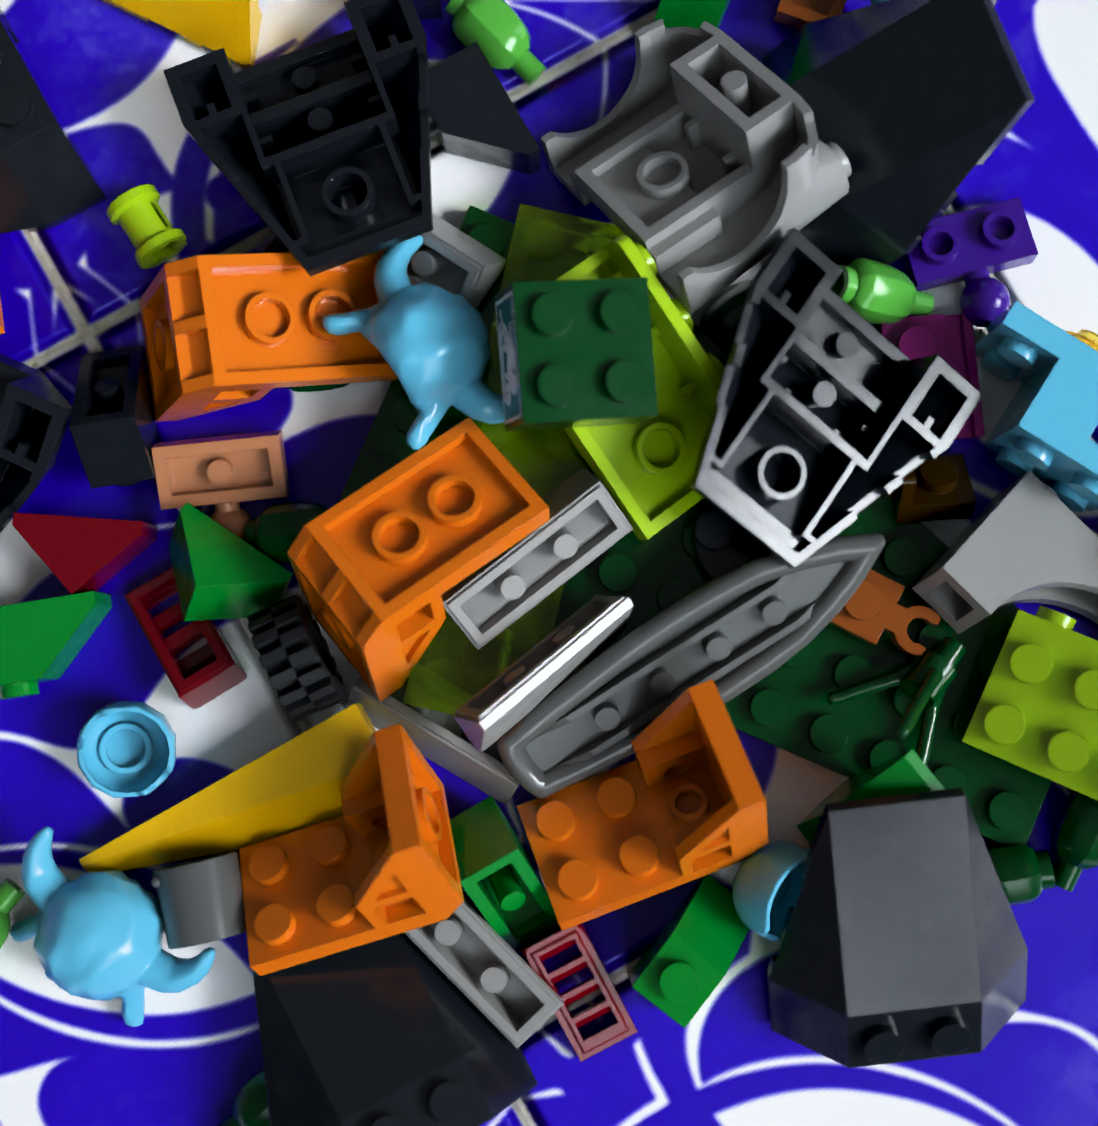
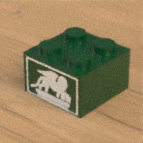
[495,277,658,431]

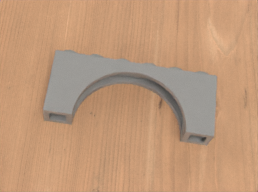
[912,470,1098,634]

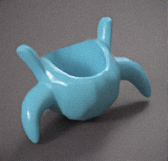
[322,235,505,451]
[10,826,216,1027]

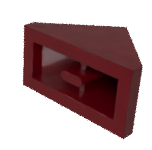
[13,513,158,594]

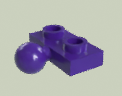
[902,197,1039,327]

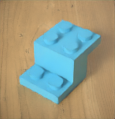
[975,301,1098,512]

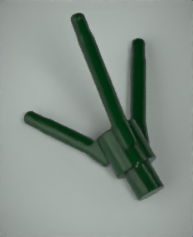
[827,637,966,766]

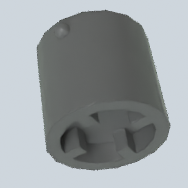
[151,851,246,949]

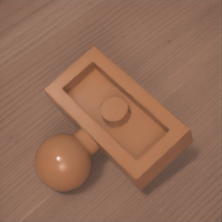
[151,430,290,541]

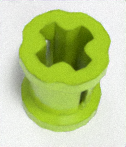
[106,184,187,269]

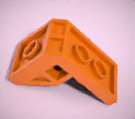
[139,250,398,422]
[287,417,550,702]
[516,679,769,931]
[239,723,464,976]

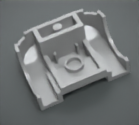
[540,19,852,314]

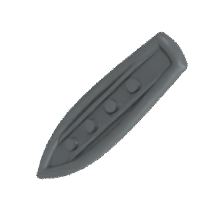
[496,533,886,799]

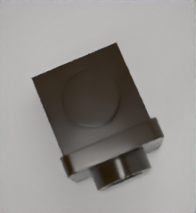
[881,454,976,523]

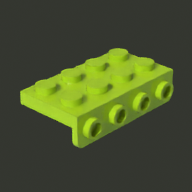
[493,234,725,540]
[962,606,1098,801]

